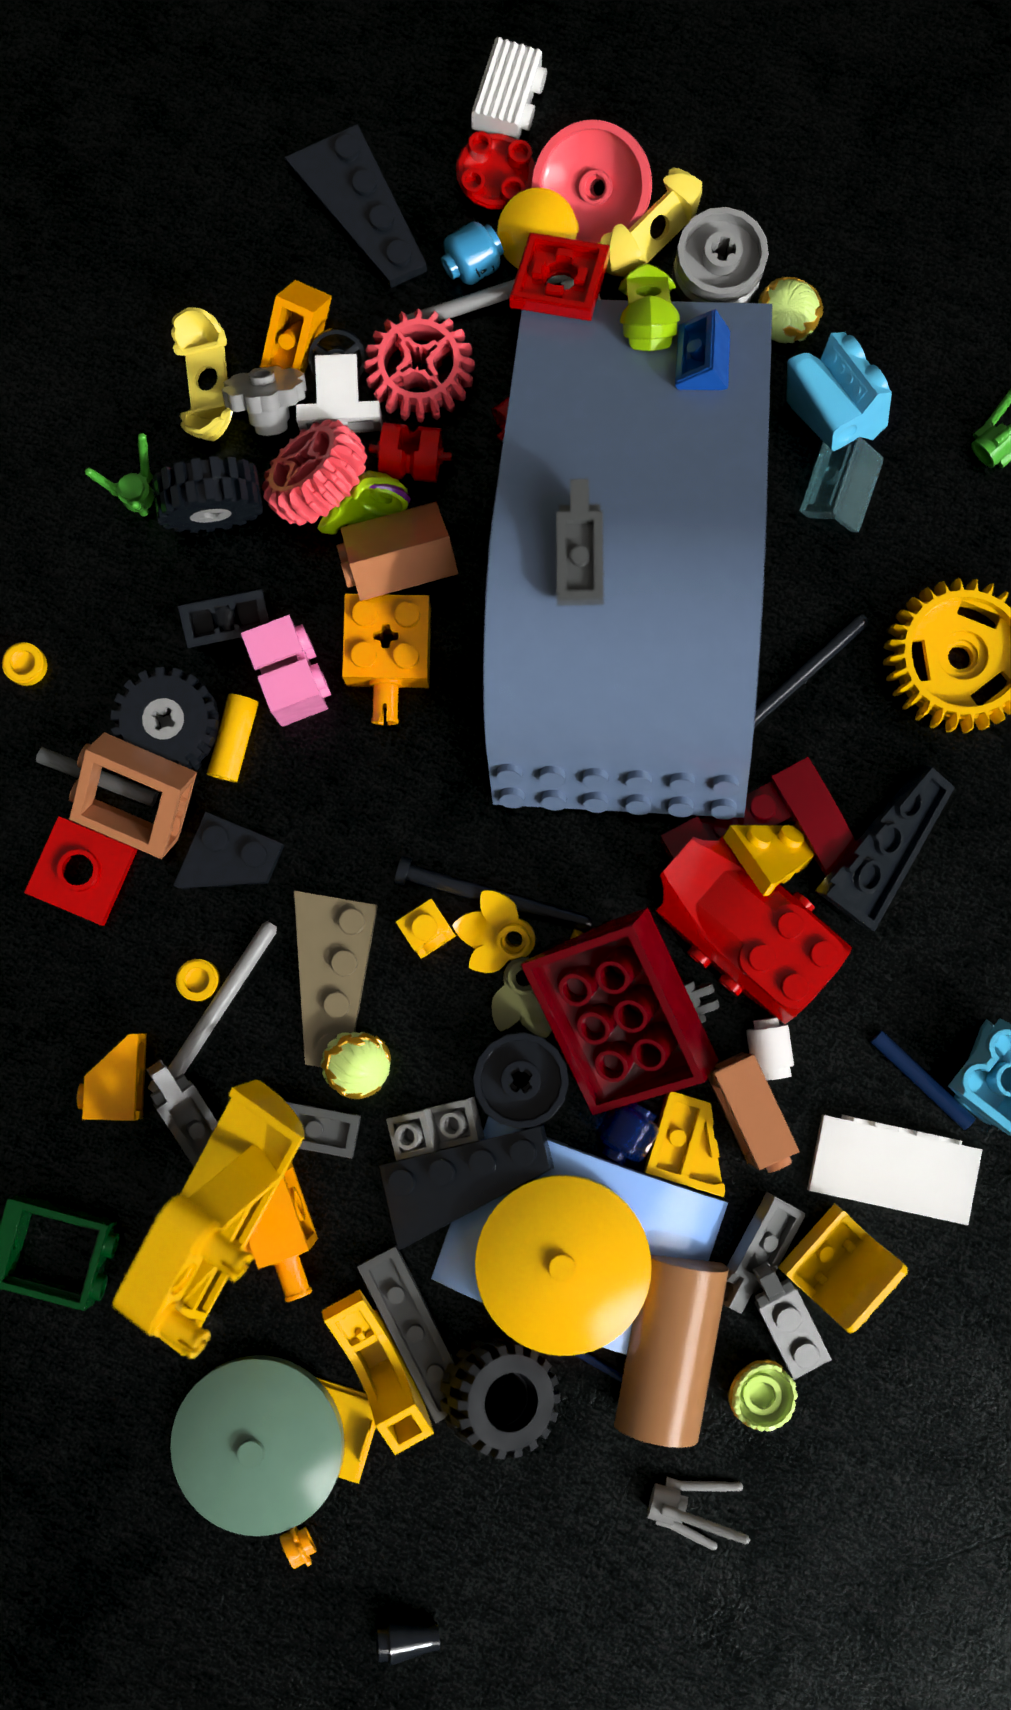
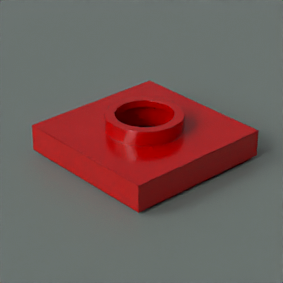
[509,233,610,321]
[24,816,138,926]

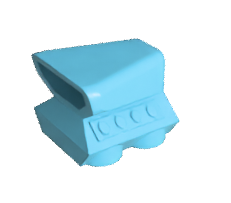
[786,332,892,451]
[948,1018,1011,1136]

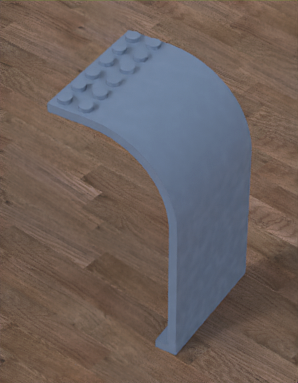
[484,300,772,820]

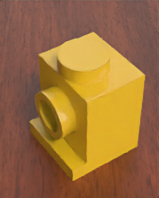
[396,899,456,959]

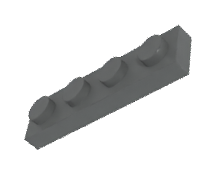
[357,1244,456,1423]

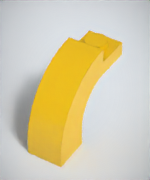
[322,1290,434,1455]

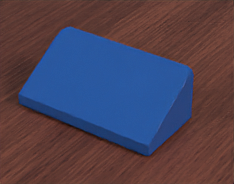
[675,309,730,390]

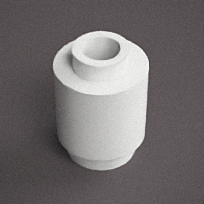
[746,1017,794,1080]

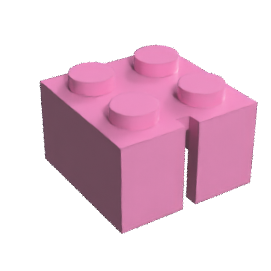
[241,615,331,727]

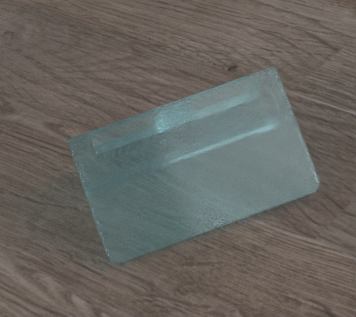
[800,437,883,532]

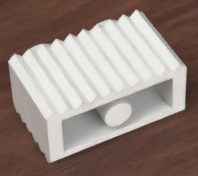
[471,37,547,140]

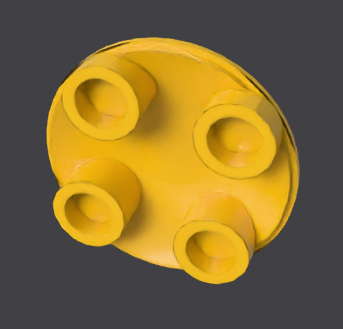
[497,188,579,269]

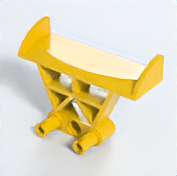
[113,1080,305,1359]

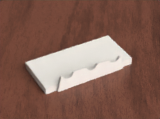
[807,1114,982,1225]

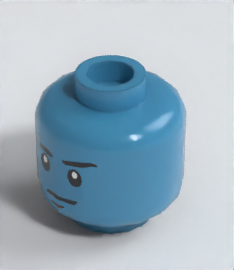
[441,221,504,285]

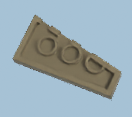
[294,891,378,1067]

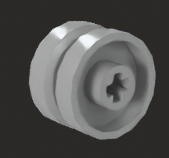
[672,207,769,303]

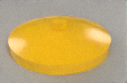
[475,1174,651,1356]

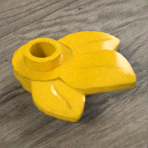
[453,890,535,973]

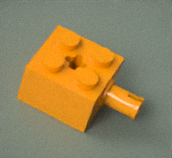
[342,594,431,725]
[244,1161,318,1302]

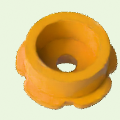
[280,1527,316,1569]

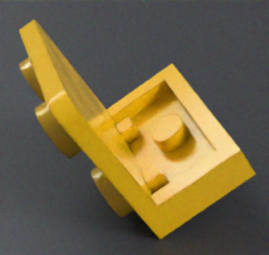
[778,1203,908,1333]

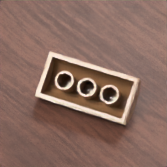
[614,1255,729,1448]

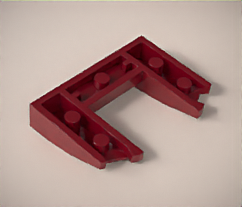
[661,757,856,877]

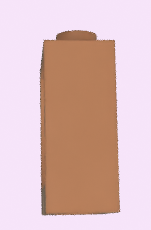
[69,732,197,859]
[708,1052,800,1173]

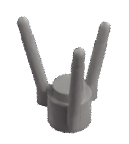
[647,1477,750,1550]

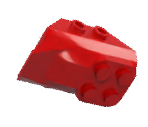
[656,835,852,1024]

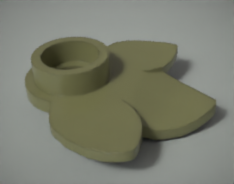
[491,957,552,1038]

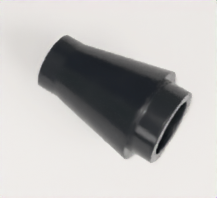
[375,1618,440,1666]

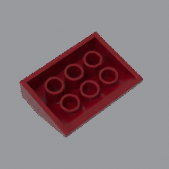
[521,907,718,1115]

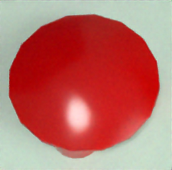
[456,131,535,209]

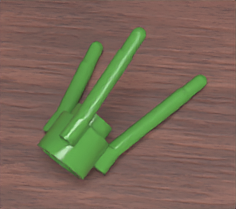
[971,389,1011,468]
[85,433,154,517]

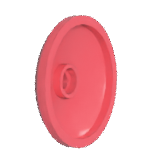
[532,120,652,243]

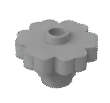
[222,366,307,436]

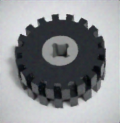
[152,456,263,533]
[110,667,222,770]

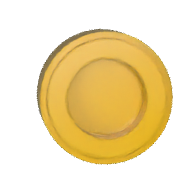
[2,642,47,686]
[176,959,220,1001]

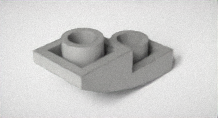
[386,1097,485,1161]

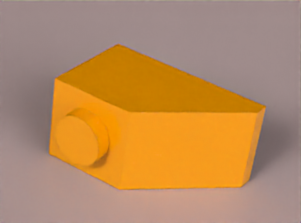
[260,280,332,373]
[77,1033,147,1121]

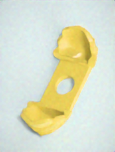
[597,167,702,277]
[171,307,233,442]

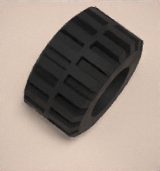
[440,1336,560,1459]

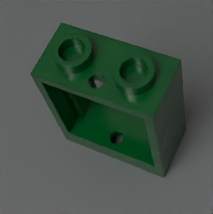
[0,1194,120,1311]

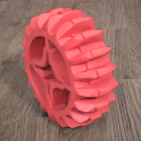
[364,309,475,423]
[261,419,368,526]

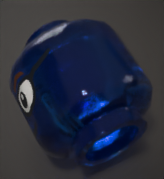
[596,1103,659,1165]

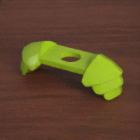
[617,263,680,351]

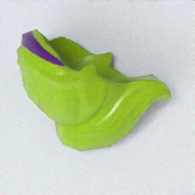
[317,470,411,535]

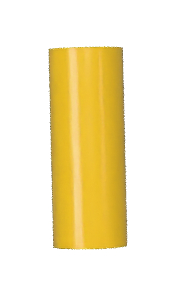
[207,694,259,782]

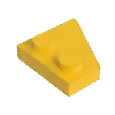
[643,1091,725,1197]

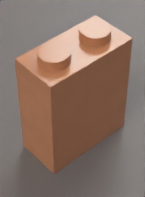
[337,502,458,601]

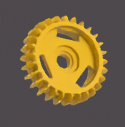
[883,578,1011,733]

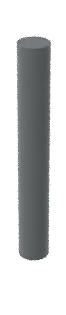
[36,747,158,807]

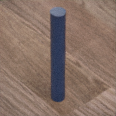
[870,1030,976,1130]

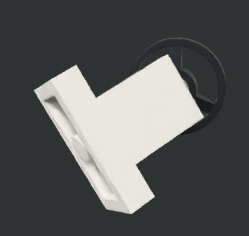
[296,328,382,433]

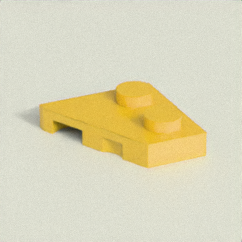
[723,825,815,896]

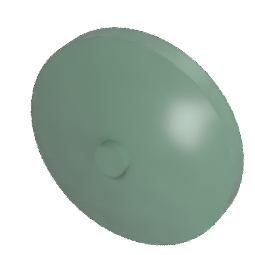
[170,1355,345,1536]

